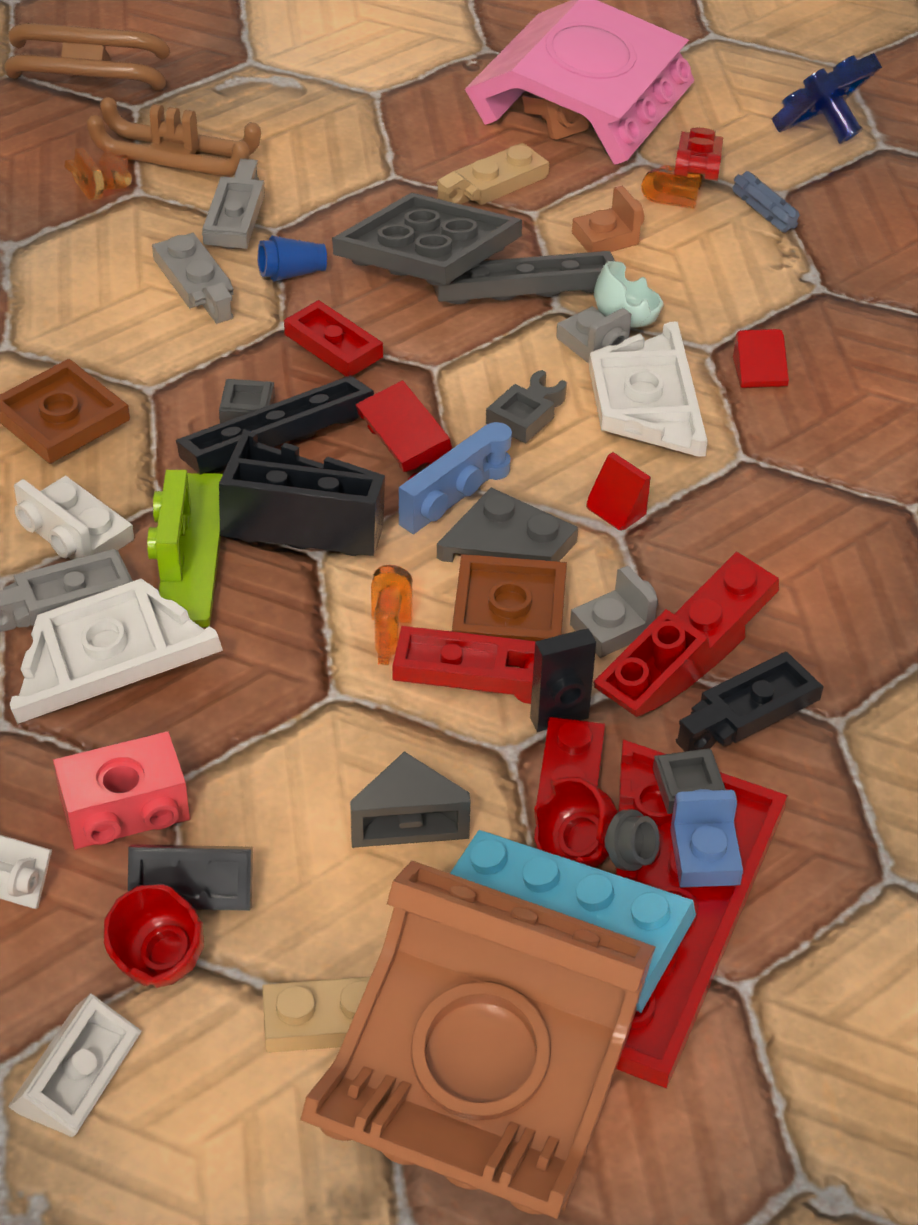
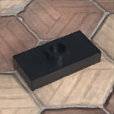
[530,628,596,732]
[128,844,253,910]

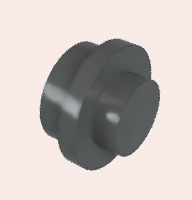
[605,810,660,871]

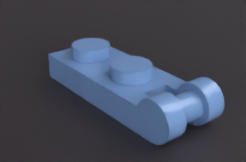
[399,422,512,535]

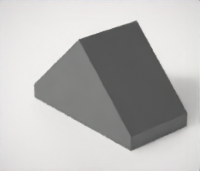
[350,751,471,848]

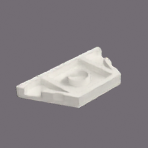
[589,322,708,457]
[10,578,223,724]

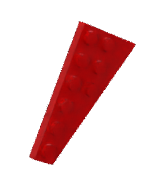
[615,739,788,1089]

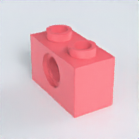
[53,731,190,849]

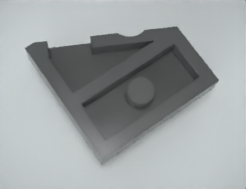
[437,487,578,562]

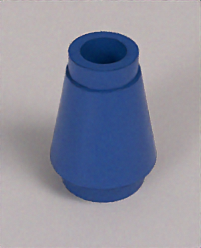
[257,235,327,282]

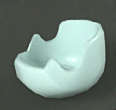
[594,261,664,328]

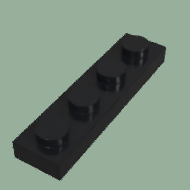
[176,375,374,474]

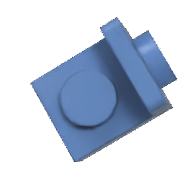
[670,789,743,887]

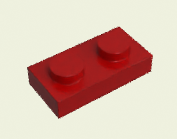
[284,300,383,377]
[536,717,605,804]

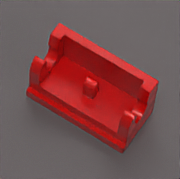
[356,380,452,480]

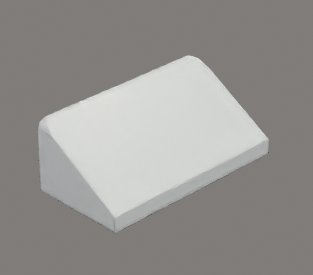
[8,993,142,1137]

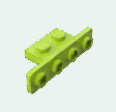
[147,470,223,628]

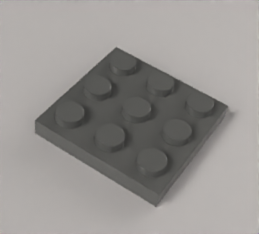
[332,192,522,286]

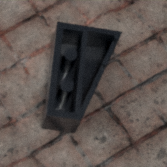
[219,429,385,556]

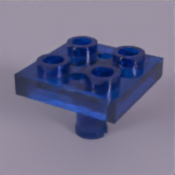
[771,53,882,144]

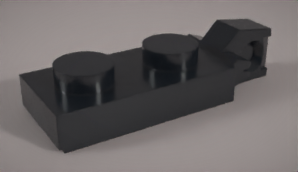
[676,651,824,752]

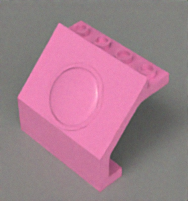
[465,0,695,165]

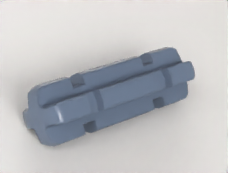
[732,171,800,233]

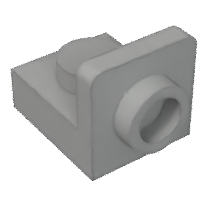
[556,306,631,363]
[570,565,658,658]

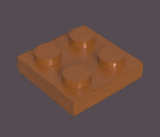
[0,359,130,464]
[452,554,567,641]

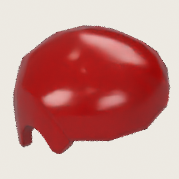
[534,777,617,868]
[104,884,205,988]

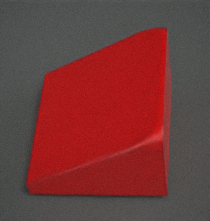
[733,329,789,388]
[586,452,651,531]

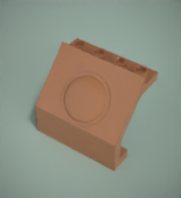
[300,860,656,1219]

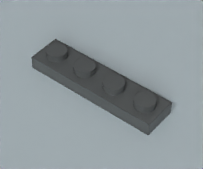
[433,251,615,304]

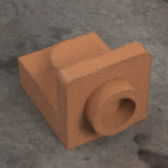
[522,94,589,140]
[572,186,644,252]

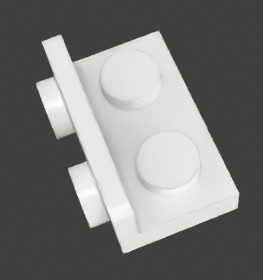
[14,475,134,560]

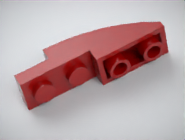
[593,551,779,717]

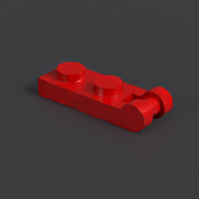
[674,127,723,181]
[392,626,536,704]

